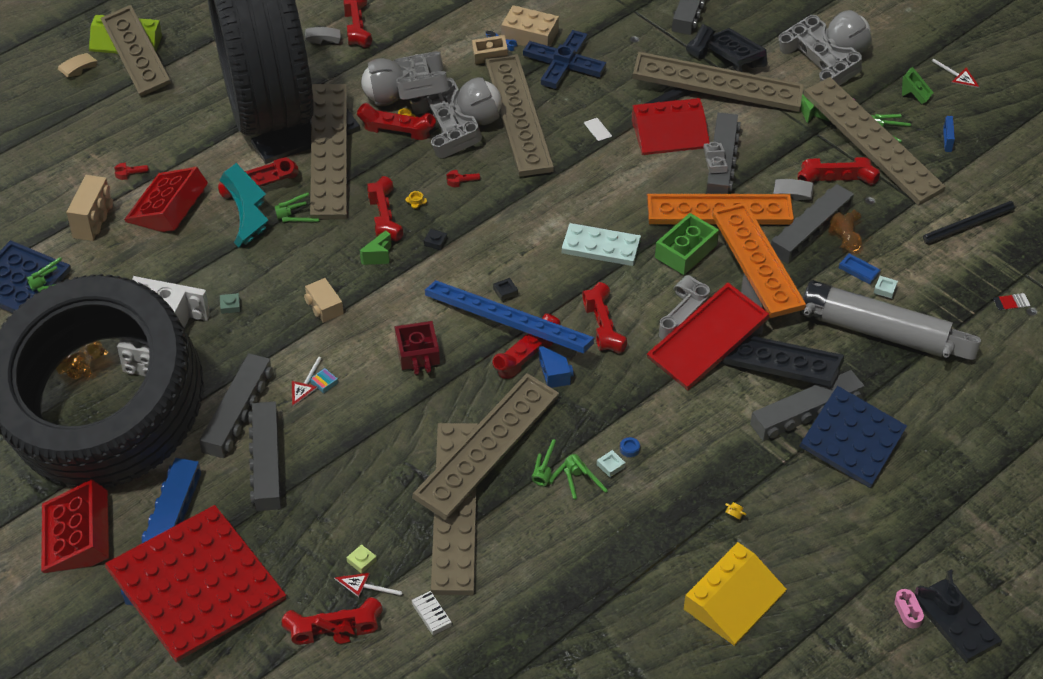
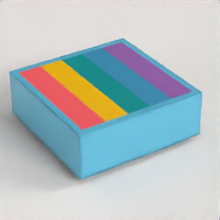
[310,368,338,394]

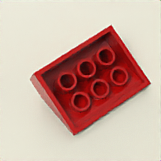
[632,98,710,155]
[124,167,208,232]
[41,479,109,573]

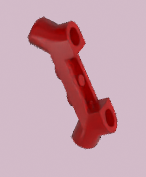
[343,0,372,48]
[357,103,436,140]
[797,157,880,185]
[218,158,299,199]
[367,176,403,242]
[582,282,627,354]
[492,314,561,379]
[281,597,383,645]

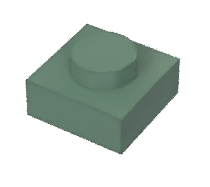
[220,293,240,314]

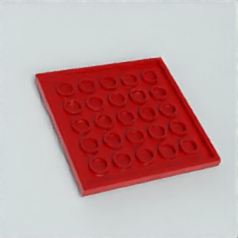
[105,505,286,662]

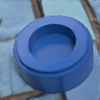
[620,437,640,457]

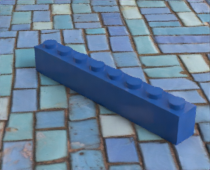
[121,458,201,606]

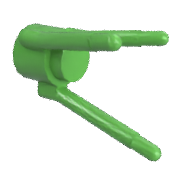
[871,114,911,143]
[275,193,320,222]
[27,258,62,293]
[531,439,566,486]
[564,454,608,500]

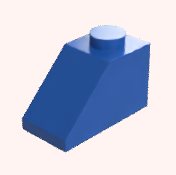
[539,346,573,388]

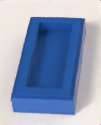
[943,116,955,152]
[839,253,881,284]

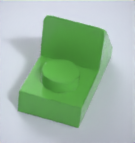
[902,67,934,104]
[800,94,830,123]
[360,231,391,265]

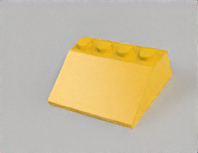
[684,542,787,646]

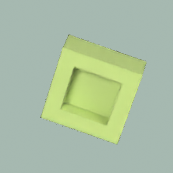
[347,544,377,574]

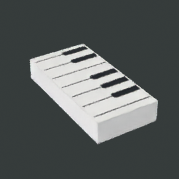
[412,591,452,635]

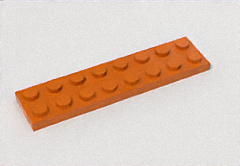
[647,194,794,225]
[712,202,806,318]

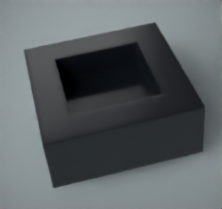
[424,229,448,251]
[493,278,518,301]

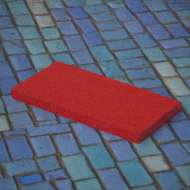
[647,283,770,390]

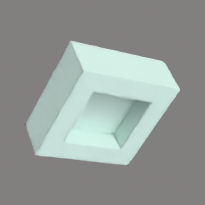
[874,276,898,299]
[597,450,626,477]

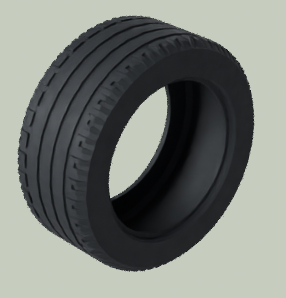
[208,0,314,136]
[0,274,204,488]

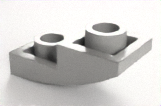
[305,27,340,45]
[704,142,728,173]
[773,179,814,201]

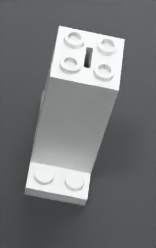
[117,276,210,376]

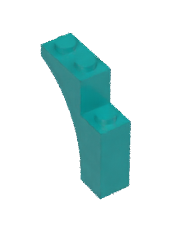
[220,163,268,248]

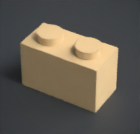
[472,35,508,65]
[304,278,343,323]

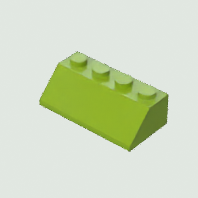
[89,15,162,54]

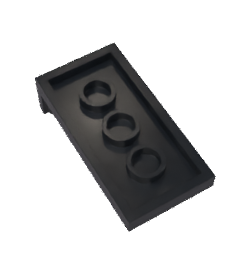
[707,28,768,72]
[914,569,1002,663]

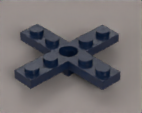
[523,30,606,89]

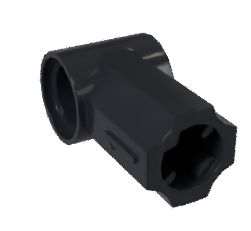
[686,24,716,60]

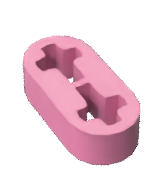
[894,589,924,629]

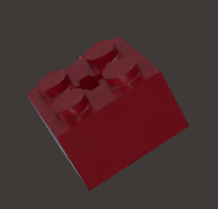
[394,321,440,375]

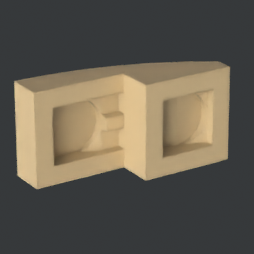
[58,53,97,77]

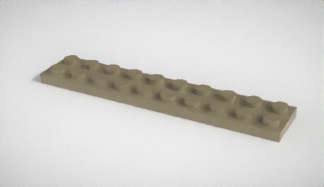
[632,52,804,112]
[485,54,554,177]
[803,77,946,205]
[310,84,347,219]
[412,373,559,520]
[431,423,478,595]

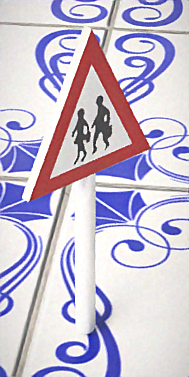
[932,59,980,88]
[292,357,321,407]
[334,573,403,597]

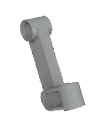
[659,275,710,340]

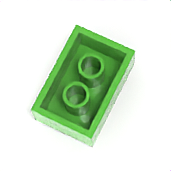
[655,213,719,275]

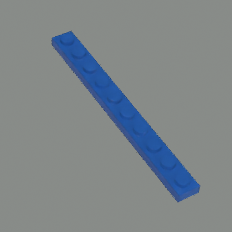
[425,280,594,353]

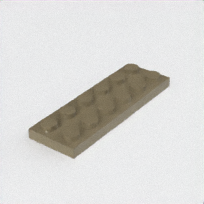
[100,5,171,97]

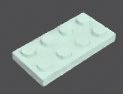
[562,223,641,266]

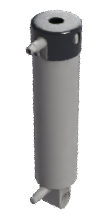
[800,280,981,360]

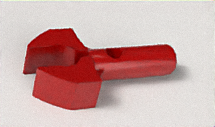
[114,162,149,180]
[446,170,480,188]
[315,617,354,644]

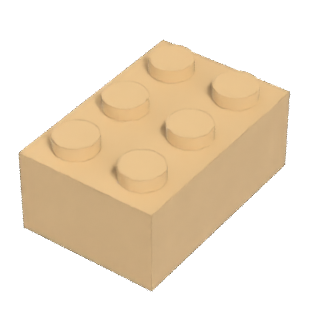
[501,6,559,46]
[66,175,113,241]

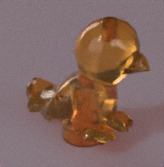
[828,210,862,252]
[56,341,108,379]

